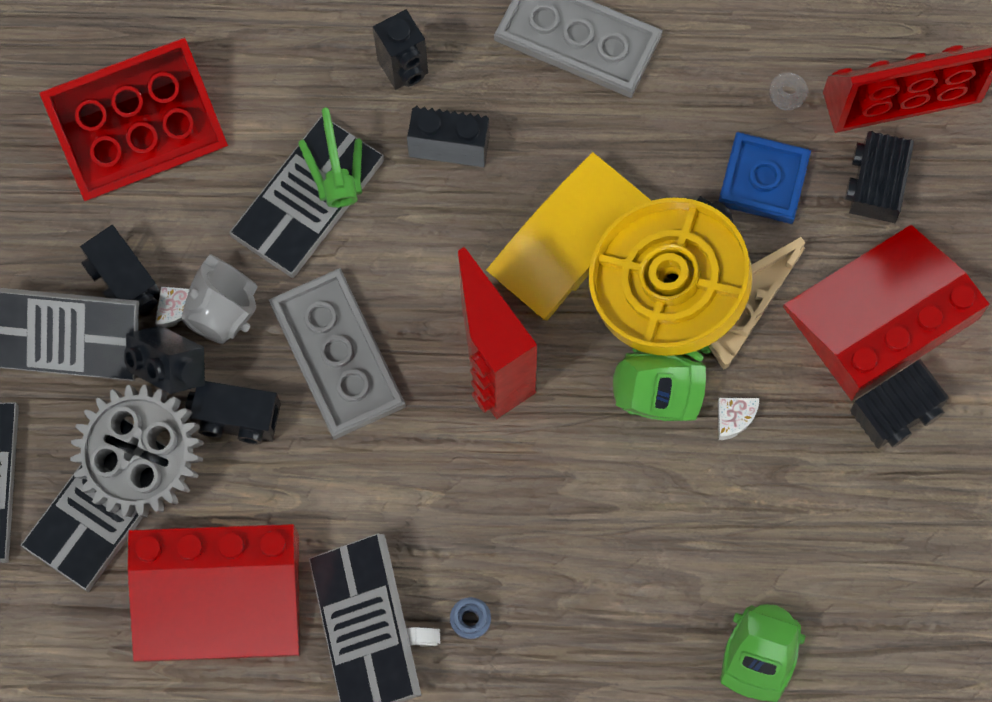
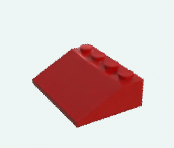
[39,37,228,201]
[823,45,992,133]
[783,225,990,401]
[458,246,537,420]
[128,524,300,662]

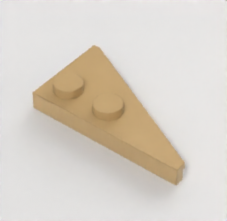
[708,237,805,370]

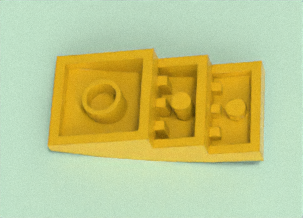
[486,152,652,321]

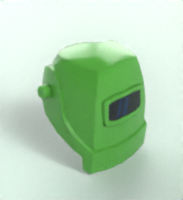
[613,350,706,421]
[720,604,806,702]

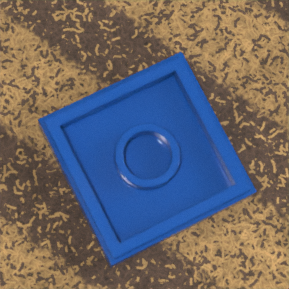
[718,132,811,224]

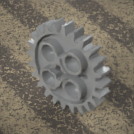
[70,385,204,517]

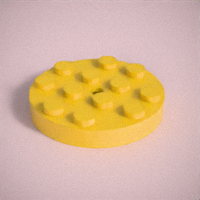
[589,198,752,356]

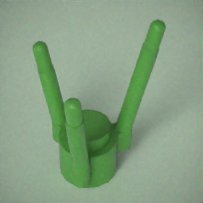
[298,107,363,208]

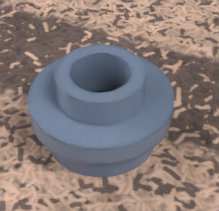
[450,597,491,639]

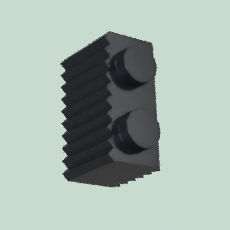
[407,105,490,167]
[845,131,914,223]
[850,359,949,449]

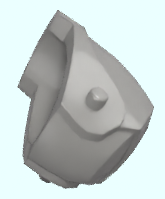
[181,254,258,344]

